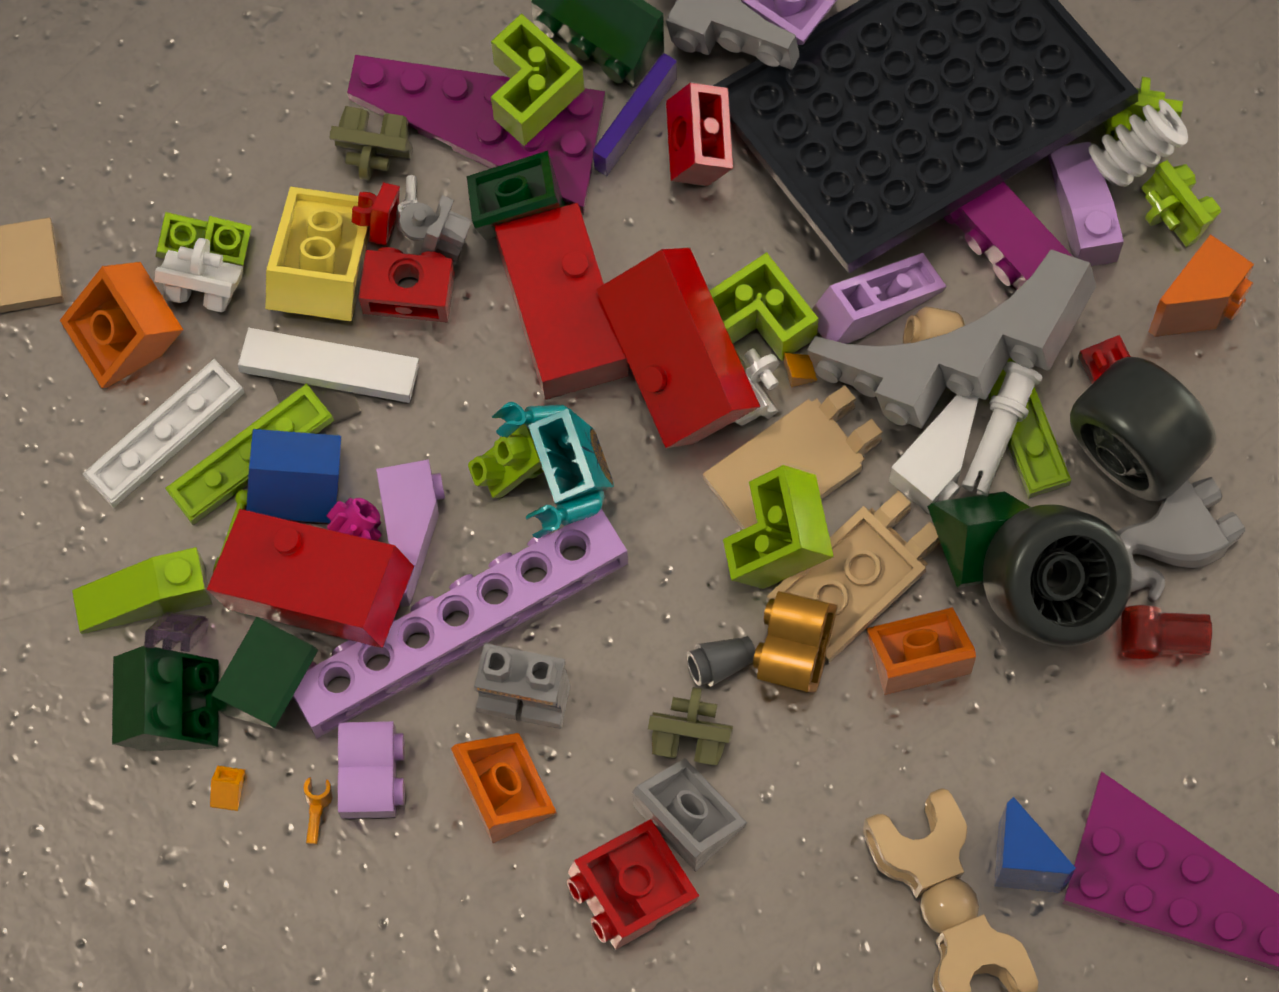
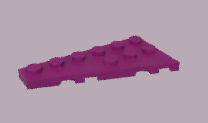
[347,55,606,214]
[1062,771,1279,971]

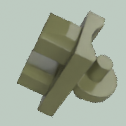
[329,106,413,180]
[648,687,733,765]

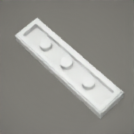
[238,327,419,403]
[82,359,245,508]

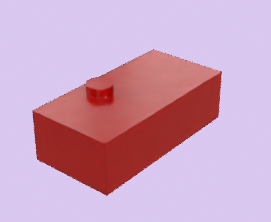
[494,202,628,400]
[596,248,760,448]
[207,509,414,648]

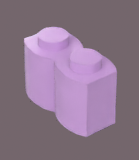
[338,721,405,819]

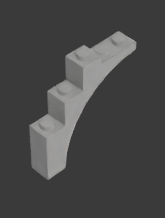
[666,0,800,70]
[807,250,1096,429]

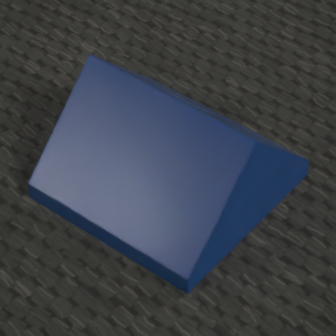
[247,429,341,524]
[994,797,1076,893]

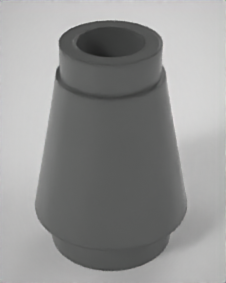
[686,636,755,687]

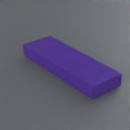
[593,53,677,176]

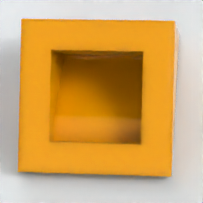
[784,352,817,388]
[210,766,245,811]

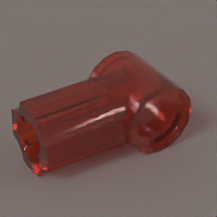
[1121,605,1212,660]

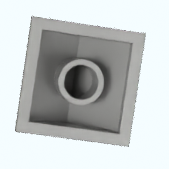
[632,758,747,872]

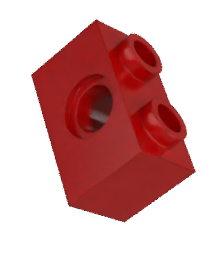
[666,82,733,186]
[359,247,455,323]

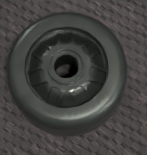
[1070,357,1216,501]
[983,505,1132,647]

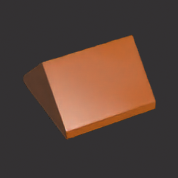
[866,607,976,695]
[451,733,557,843]

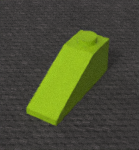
[72,547,212,634]

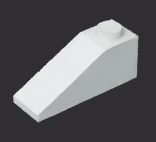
[889,394,979,514]

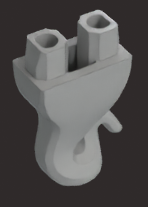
[1117,477,1245,603]

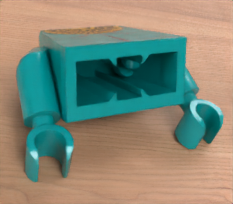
[492,402,614,538]

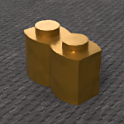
[753,591,837,692]

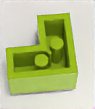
[491,13,584,146]
[709,252,819,361]
[723,465,834,589]

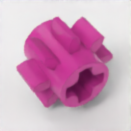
[326,498,382,541]

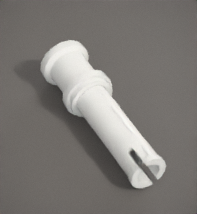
[961,362,1043,496]

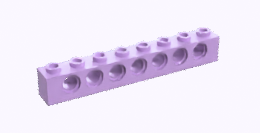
[293,508,628,739]

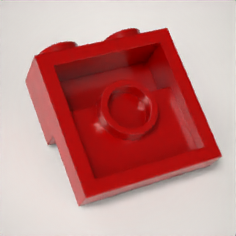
[567,819,699,950]

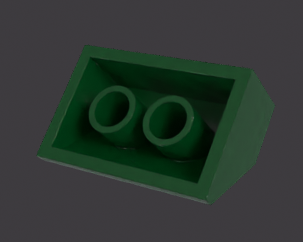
[531,0,664,88]

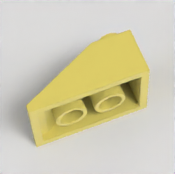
[265,186,370,321]

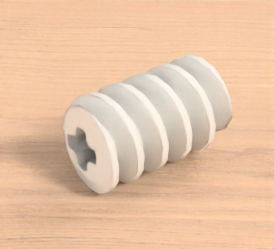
[1089,99,1188,187]

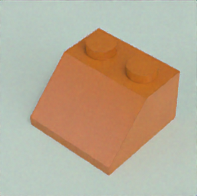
[1148,234,1254,337]
[60,262,183,388]

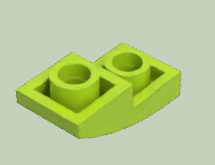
[155,212,252,266]

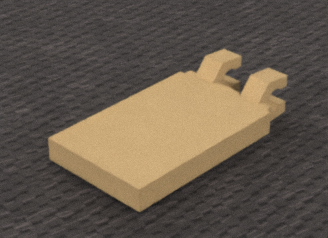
[0,217,64,313]
[703,385,883,530]
[767,490,940,663]

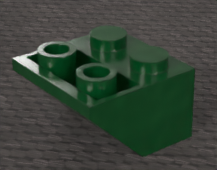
[112,645,219,751]

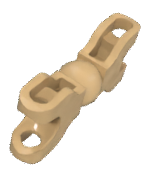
[863,788,1038,992]

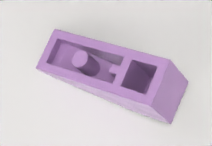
[1048,142,1124,266]
[812,253,947,344]
[376,459,445,607]

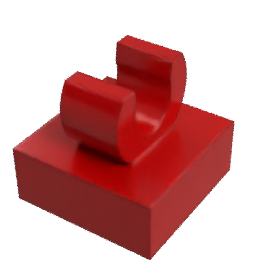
[351,182,400,245]
[1078,335,1131,384]

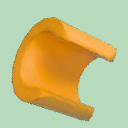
[303,777,333,845]

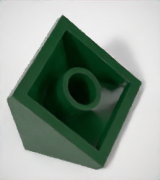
[466,150,565,240]
[927,491,1030,588]
[212,617,318,729]

